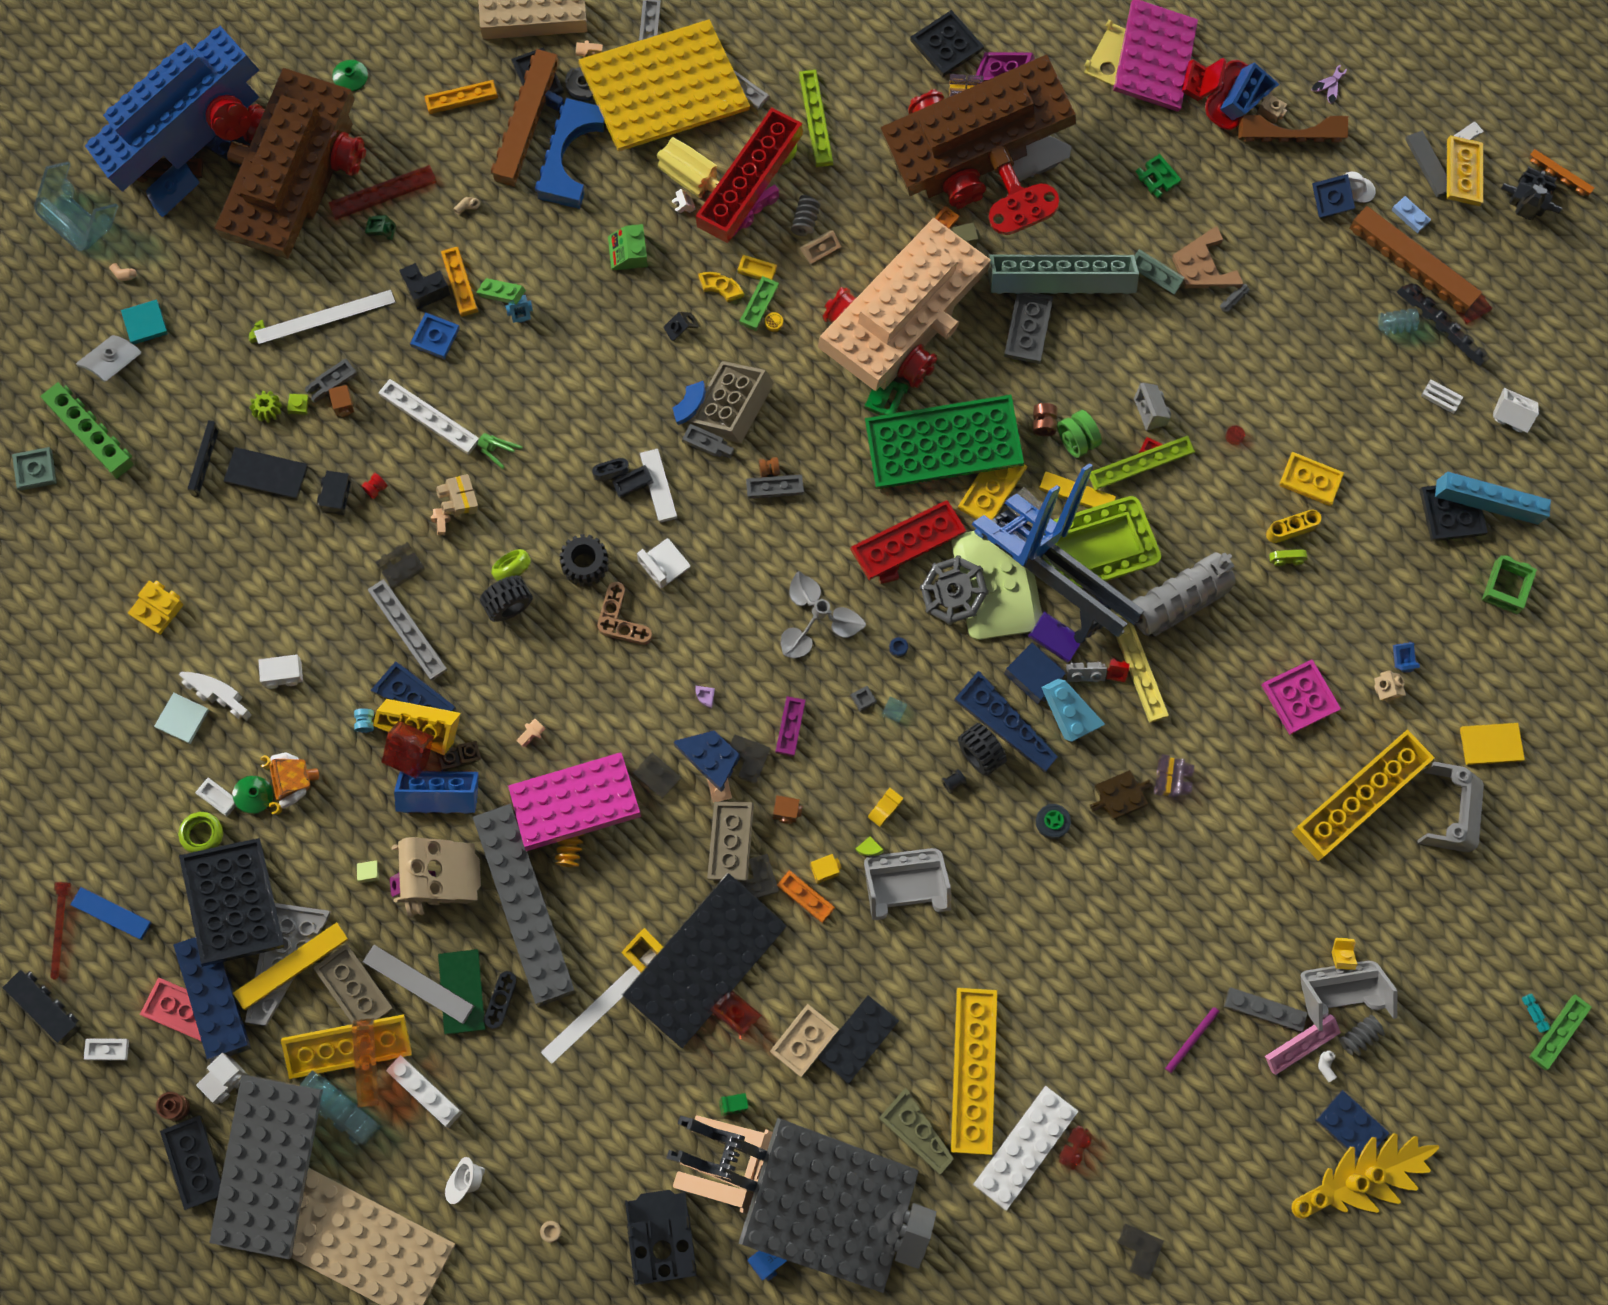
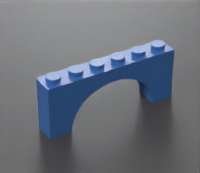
[535,98,606,209]

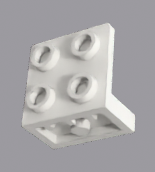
[637,538,690,589]

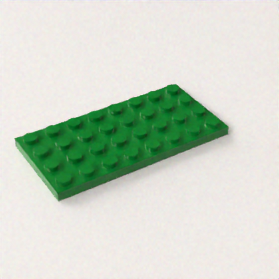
[865,394,1024,489]

